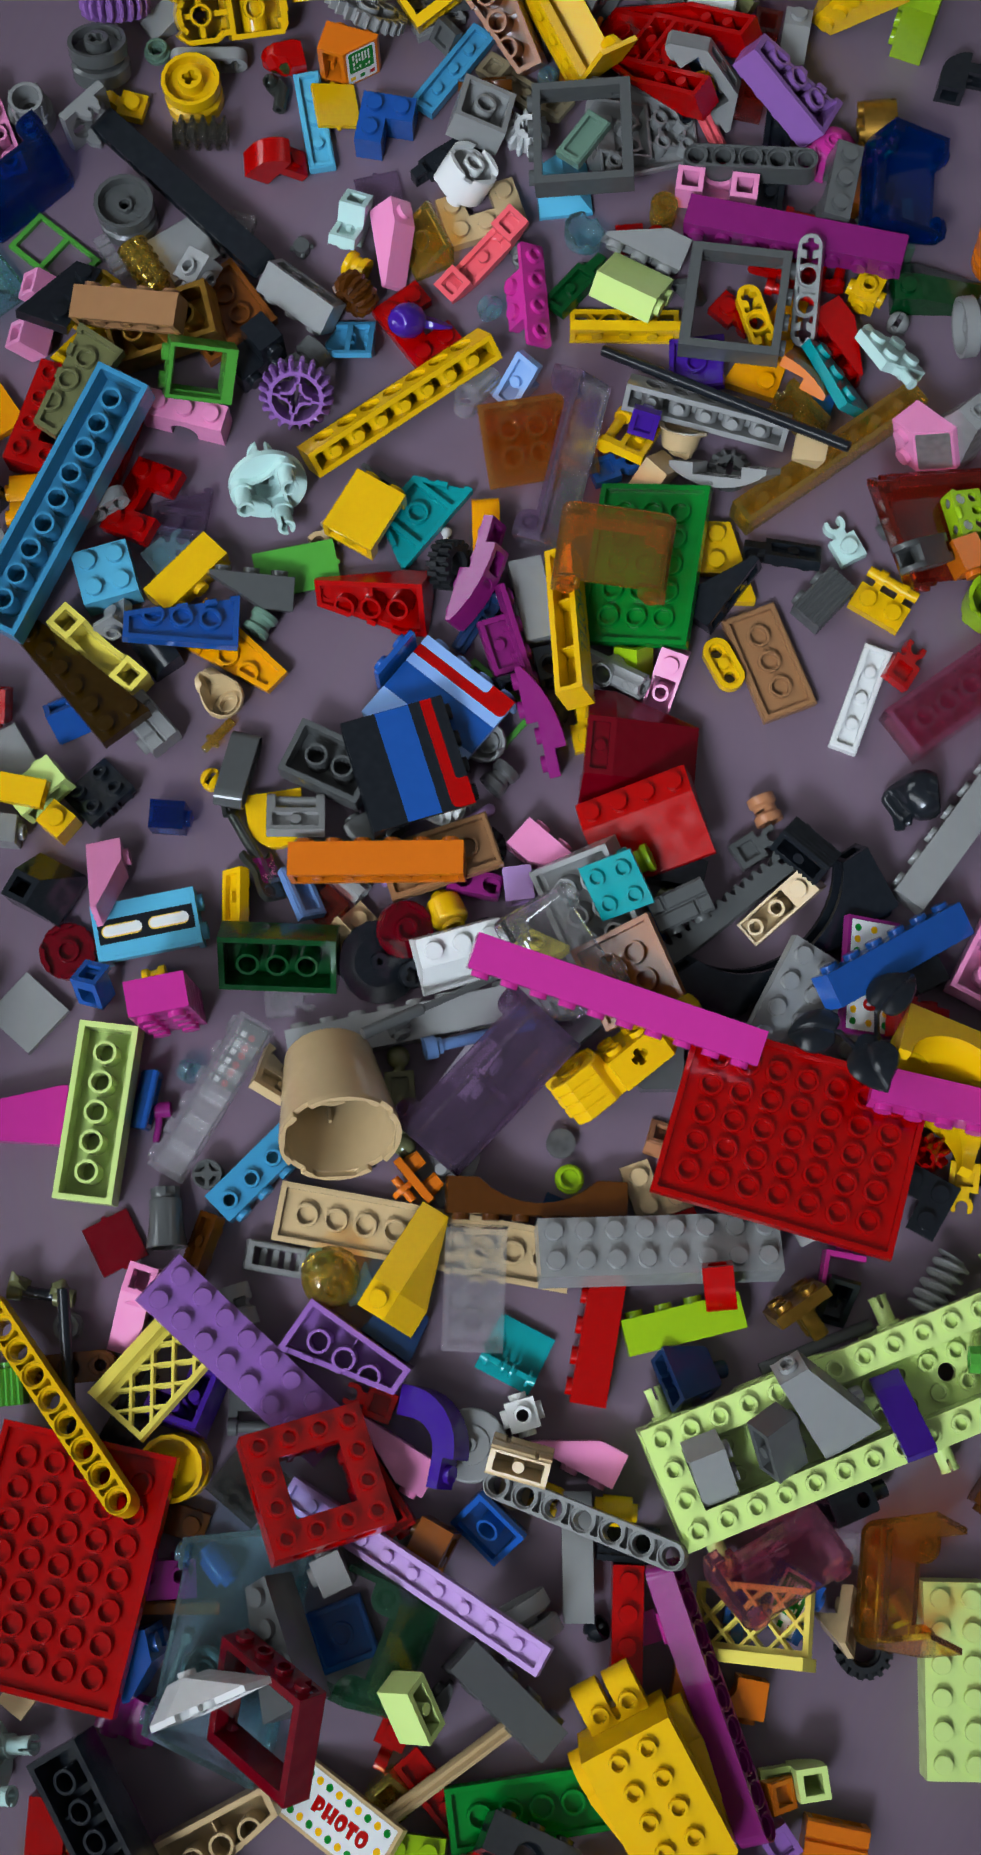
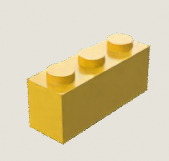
[143,531,231,608]

